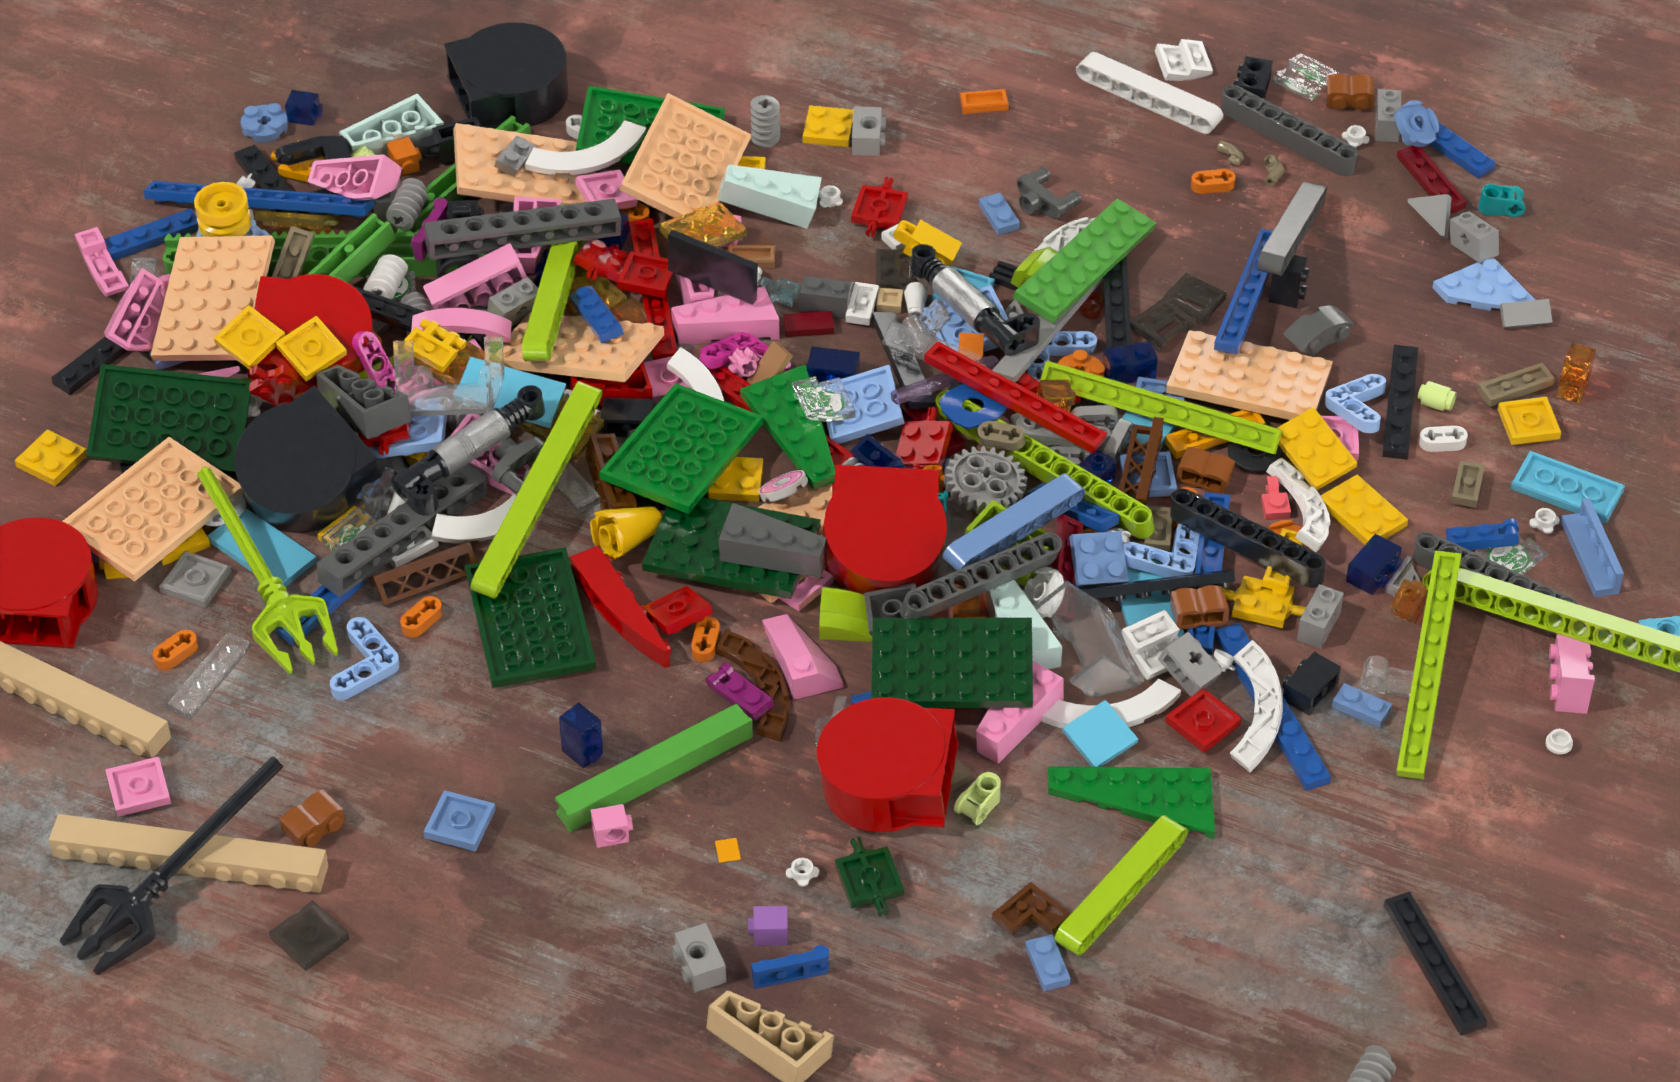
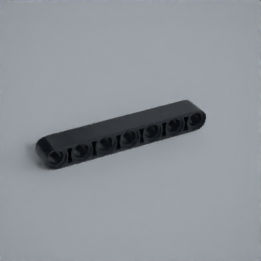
[1170,489,1326,588]

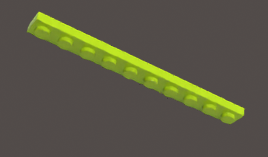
[1040,361,1283,454]
[1397,551,1461,779]

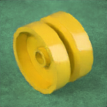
[194,182,251,237]

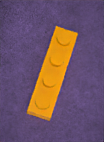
[1164,410,1266,459]

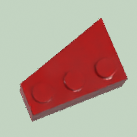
[569,361,653,407]

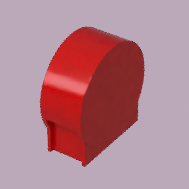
[247,274,374,382]
[822,464,947,595]
[0,517,99,648]
[817,698,959,832]

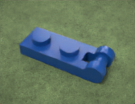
[1446,518,1520,550]
[751,945,829,989]

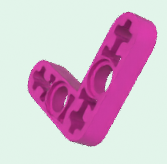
[352,331,431,393]
[699,332,791,373]

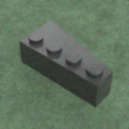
[315,364,412,439]
[719,503,827,578]

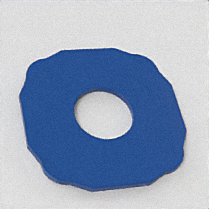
[939,384,1007,429]

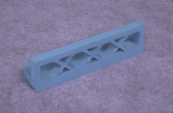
[1561,498,1624,598]

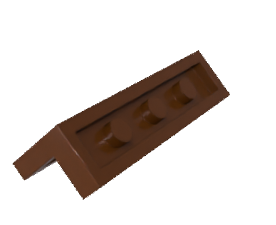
[1119,417,1164,511]
[585,434,637,510]
[369,541,477,606]

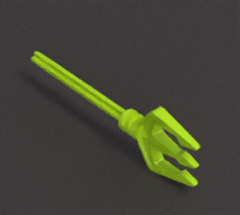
[197,466,338,675]

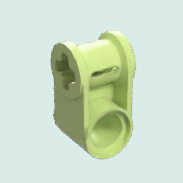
[954,772,1001,825]

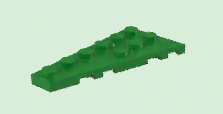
[740,364,835,490]
[1048,766,1215,839]

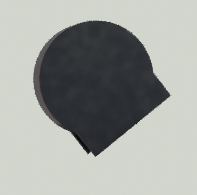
[444,22,568,129]
[234,386,382,533]

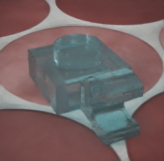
[757,277,802,307]

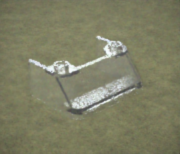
[393,337,505,417]
[1035,581,1145,698]

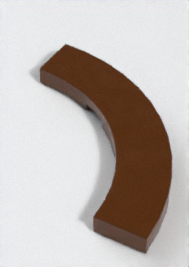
[715,630,790,742]

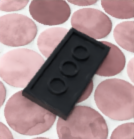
[668,230,758,305]

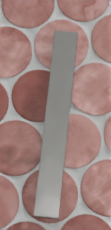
[992,277,1103,383]

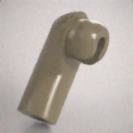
[1217,140,1244,167]
[1264,155,1284,187]

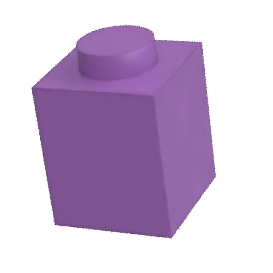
[748,906,788,946]

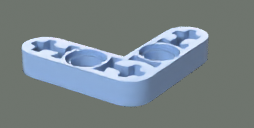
[1027,331,1097,386]
[1325,374,1386,433]
[1124,524,1200,577]
[330,617,400,700]

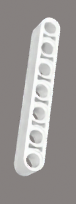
[1076,52,1223,134]

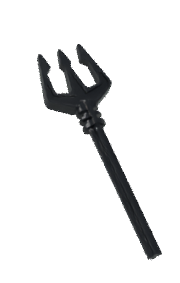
[60,757,284,975]

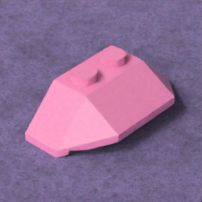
[104,268,165,352]

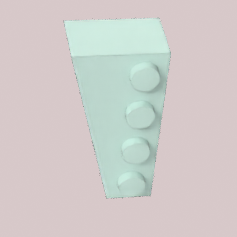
[339,94,444,156]
[717,164,822,229]
[984,578,1062,669]

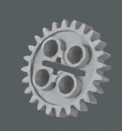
[944,446,1027,514]

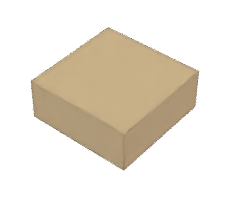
[877,288,903,313]

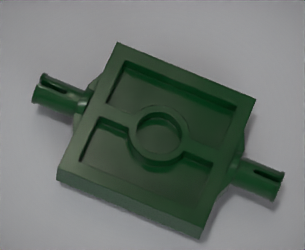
[835,837,904,917]

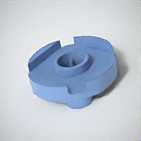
[1394,100,1439,147]
[241,103,288,143]

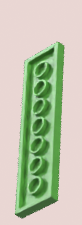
[1013,198,1156,324]

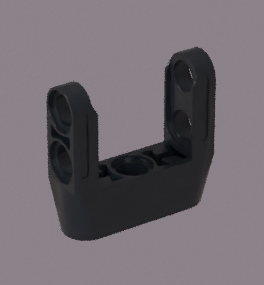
[275,135,351,215]

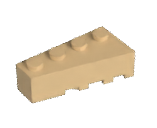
[706,990,834,1082]

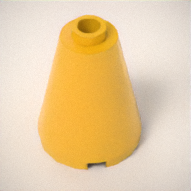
[590,507,663,560]

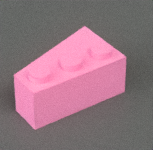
[513,196,562,274]
[1549,634,1595,714]

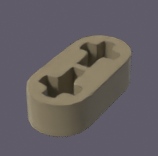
[977,421,1025,451]

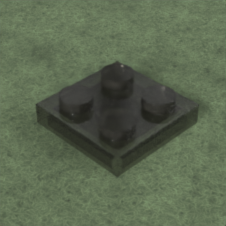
[269,900,349,971]

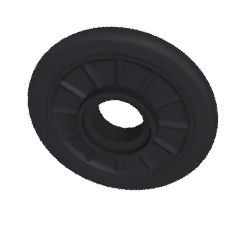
[1228,441,1283,473]

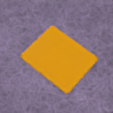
[715,838,741,863]

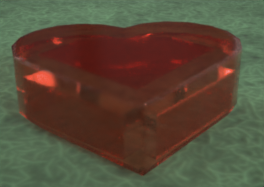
[1079,292,1104,319]

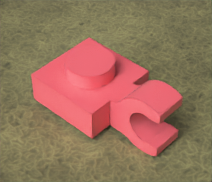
[1261,476,1291,520]

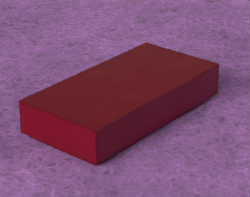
[783,311,834,337]

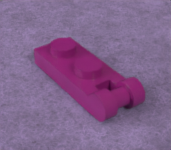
[411,198,448,261]
[705,662,774,721]

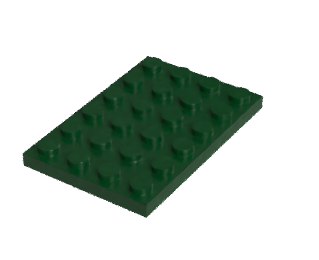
[86,364,252,475]
[642,497,821,599]
[464,547,596,688]
[871,617,1033,708]

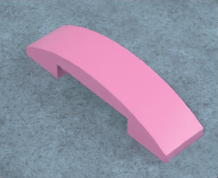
[75,227,129,297]
[411,308,512,342]

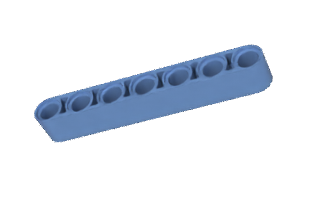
[943,473,1085,571]

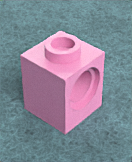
[591,804,633,848]

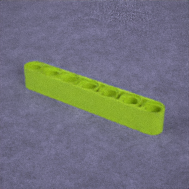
[1054,815,1188,956]

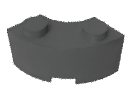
[1283,305,1356,357]

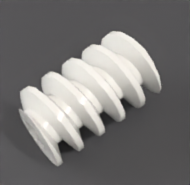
[364,254,408,299]

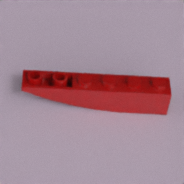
[570,545,672,668]

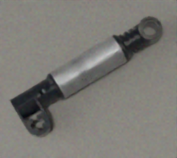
[911,244,1040,356]
[391,385,545,516]

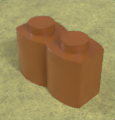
[1326,74,1374,110]
[1176,447,1235,494]
[1170,585,1229,629]
[279,790,345,847]

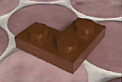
[992,882,1071,936]

